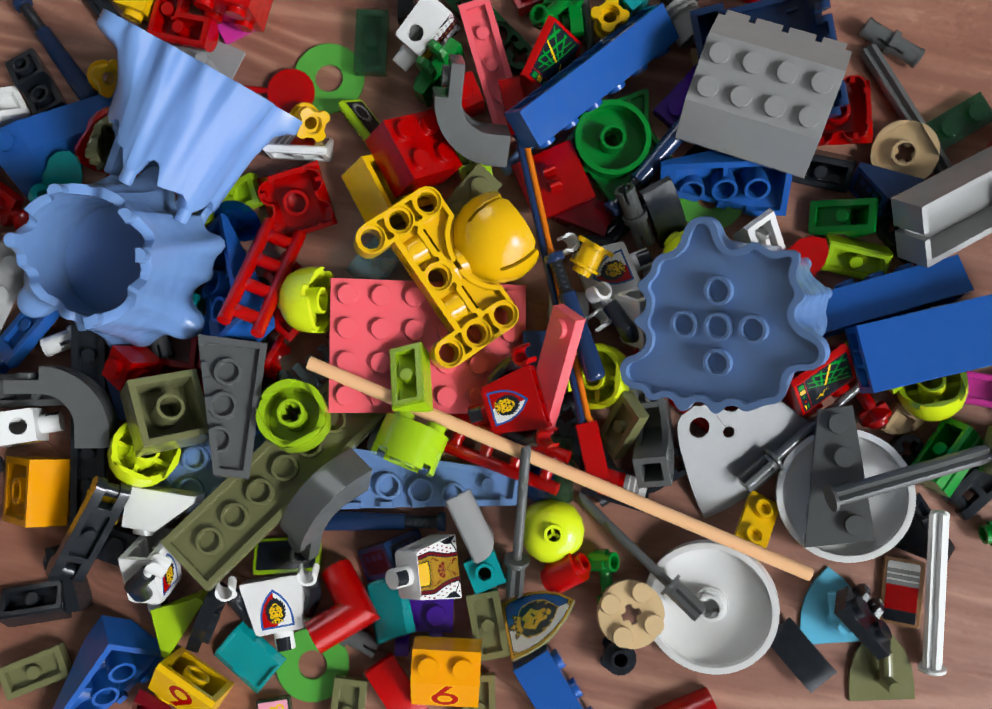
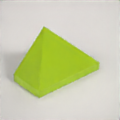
[150,590,208,658]

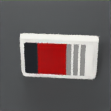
[262,135,334,162]

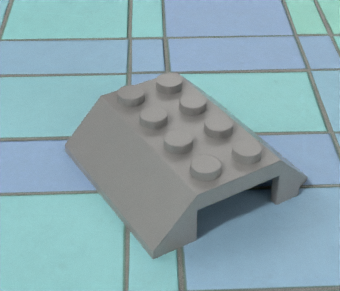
[675,10,852,179]

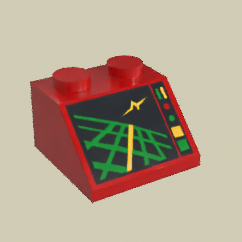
[520,15,582,98]
[782,343,856,417]

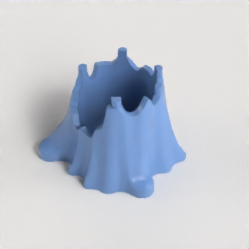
[96,8,303,225]
[3,166,225,348]
[620,216,833,414]

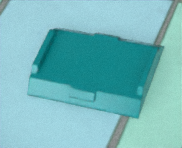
[366,578,416,645]
[214,621,286,694]

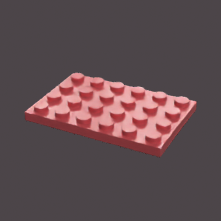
[328,278,526,414]

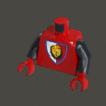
[468,343,560,449]

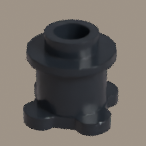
[600,637,637,676]

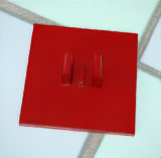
[511,139,596,219]

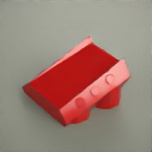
[818,75,873,146]
[257,160,337,237]

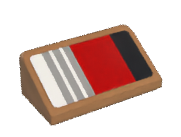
[879,555,926,629]

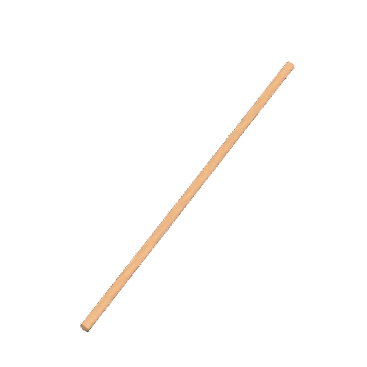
[306,356,814,581]

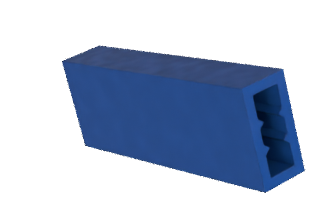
[845,294,992,394]

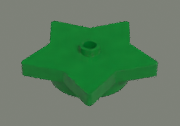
[565,88,673,201]

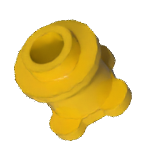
[591,0,629,40]
[87,59,117,98]
[290,102,330,142]
[569,235,614,278]

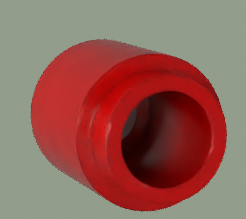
[540,551,591,593]

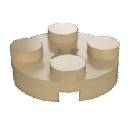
[870,120,941,179]
[596,579,665,649]

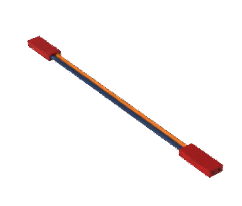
[498,76,610,480]

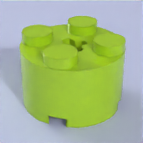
[256,379,331,453]
[370,411,448,477]

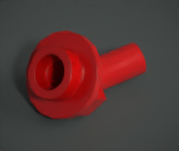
[855,392,892,429]

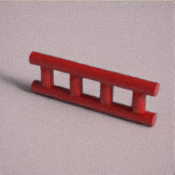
[217,217,306,338]
[444,414,572,496]

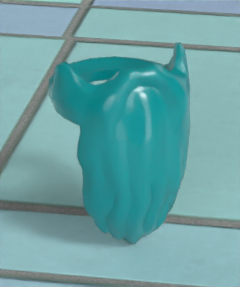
[28,151,83,202]

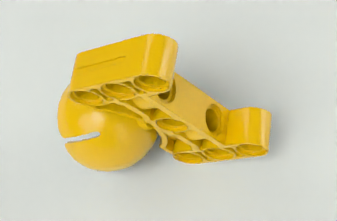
[353,186,539,369]

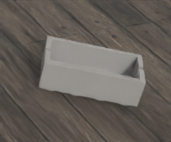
[891,146,992,268]

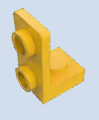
[733,491,778,561]

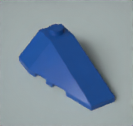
[0,93,114,200]
[659,150,793,217]
[201,213,276,342]
[53,615,165,709]

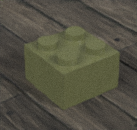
[120,369,209,457]

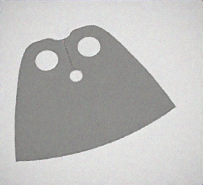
[677,401,815,519]

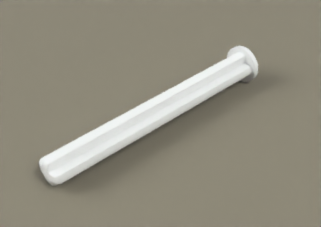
[918,510,950,676]

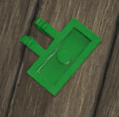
[412,37,466,107]

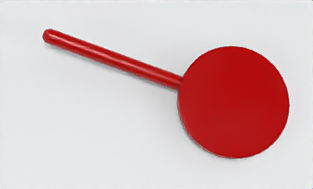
[243,69,315,114]

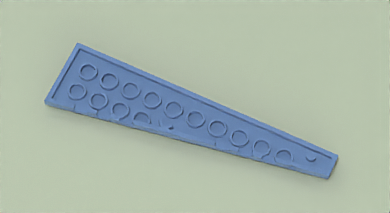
[121,434,518,514]

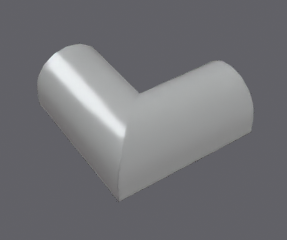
[446,489,494,564]

